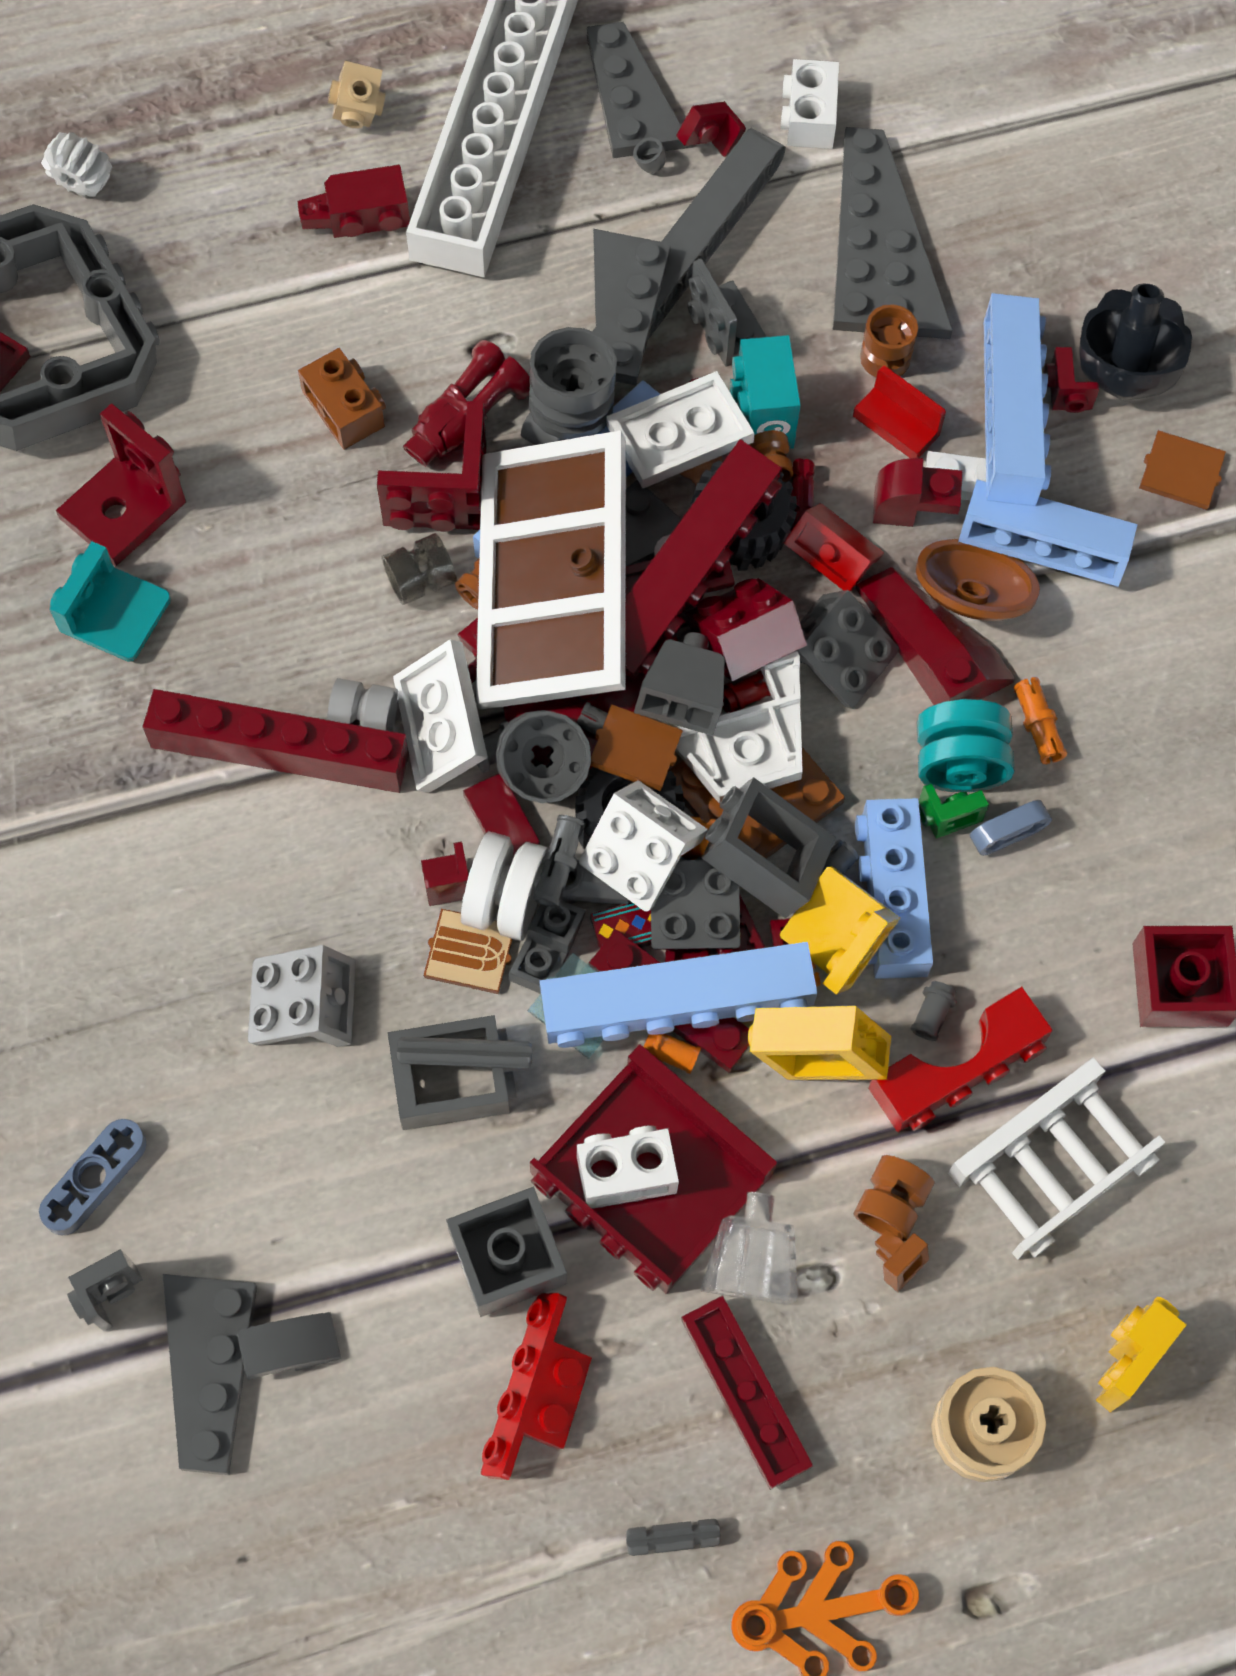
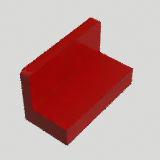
[853,365,946,458]
[784,503,884,592]

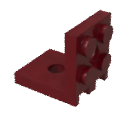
[377,401,487,532]
[55,403,186,567]

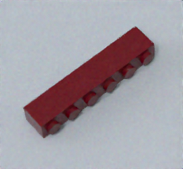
[625,439,783,681]
[142,689,409,793]

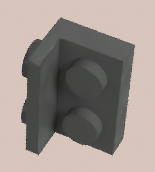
[67,1249,143,1331]

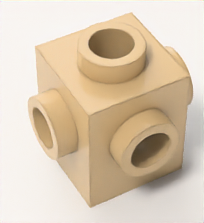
[328,61,385,128]

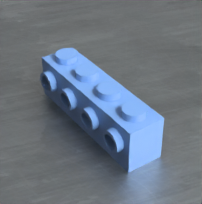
[958,479,1138,587]
[855,798,933,979]

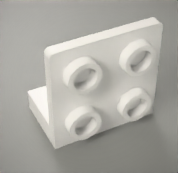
[579,780,708,912]

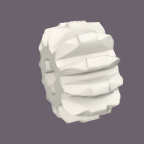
[41,132,112,197]

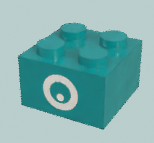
[730,335,801,449]

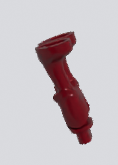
[403,340,530,467]

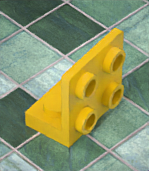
[780,866,901,995]

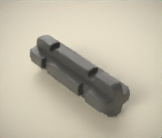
[626,1518,721,1556]

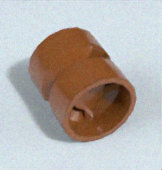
[860,304,918,377]
[853,1155,935,1241]

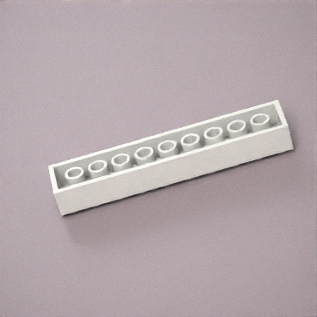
[406,0,578,278]

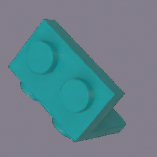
[49,541,171,662]

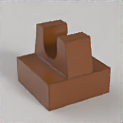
[875,1229,929,1292]

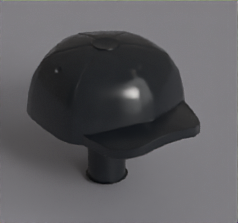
[1079,283,1192,400]

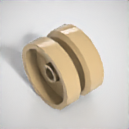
[931,1367,1046,1482]

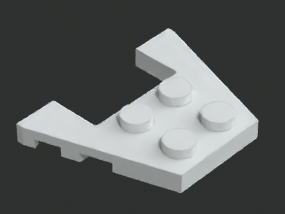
[648,651,802,804]

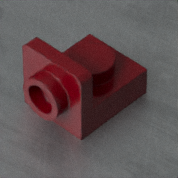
[676,101,746,157]

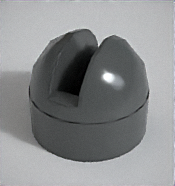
[633,137,666,173]

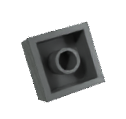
[446,1186,567,1318]

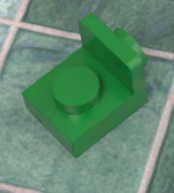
[919,784,989,839]

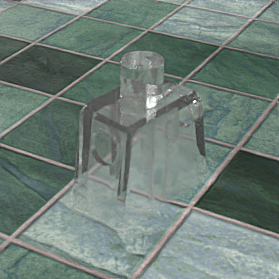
[701,1192,798,1305]

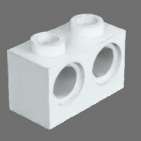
[781,59,839,149]
[577,1126,679,1209]

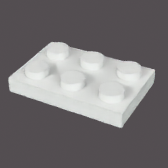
[606,371,754,488]
[393,639,488,793]

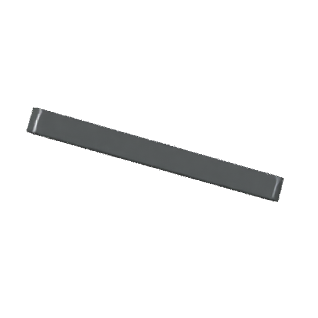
[520,128,786,445]

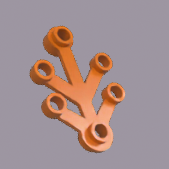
[731,1541,919,1676]

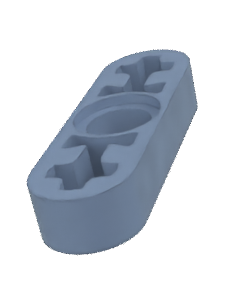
[39,1119,146,1236]

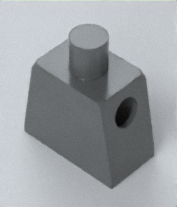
[634,632,725,736]

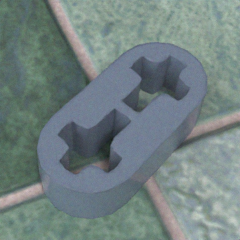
[970,800,1052,856]

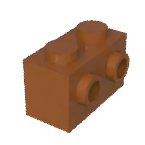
[298,347,386,450]

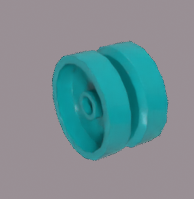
[917,699,1015,792]

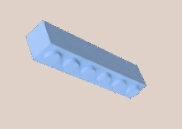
[983,293,1051,506]
[539,942,817,1048]

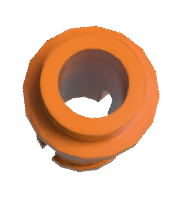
[643,1034,701,1074]

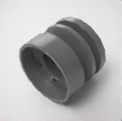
[529,327,617,439]
[495,710,591,803]

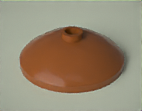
[916,539,1040,621]

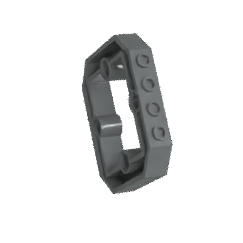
[0,204,160,451]

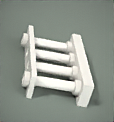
[948,1057,1165,1260]

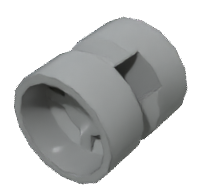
[327,678,398,732]

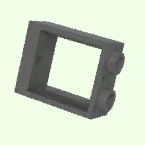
[702,777,836,918]
[387,1015,517,1130]

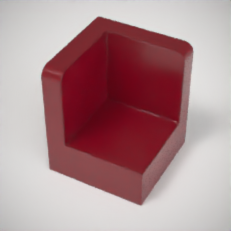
[421,841,469,906]

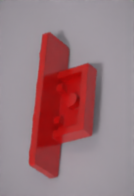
[481,1293,592,1480]

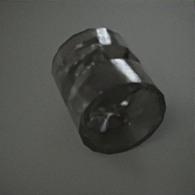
[381,533,457,605]

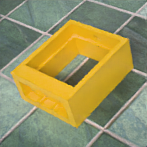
[748,1006,892,1080]

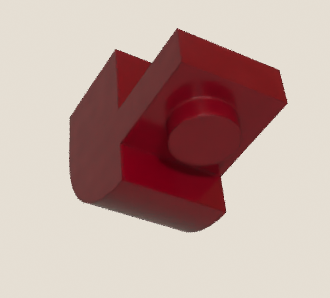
[873,458,963,527]

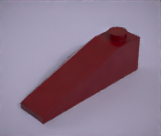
[856,567,1015,705]

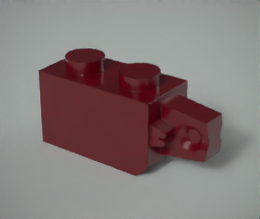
[297,164,410,238]

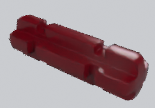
[790,458,815,531]

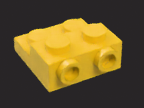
[1096,1296,1187,1412]

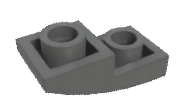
[508,900,586,994]

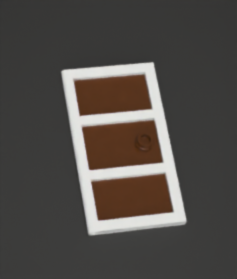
[476,430,626,709]

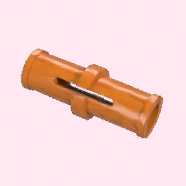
[1013,677,1068,765]

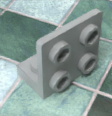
[248,945,356,1047]

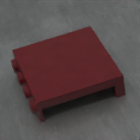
[529,1044,778,1294]

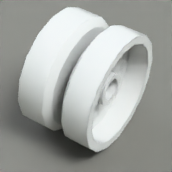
[461,831,549,941]

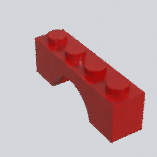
[868,986,1053,1133]

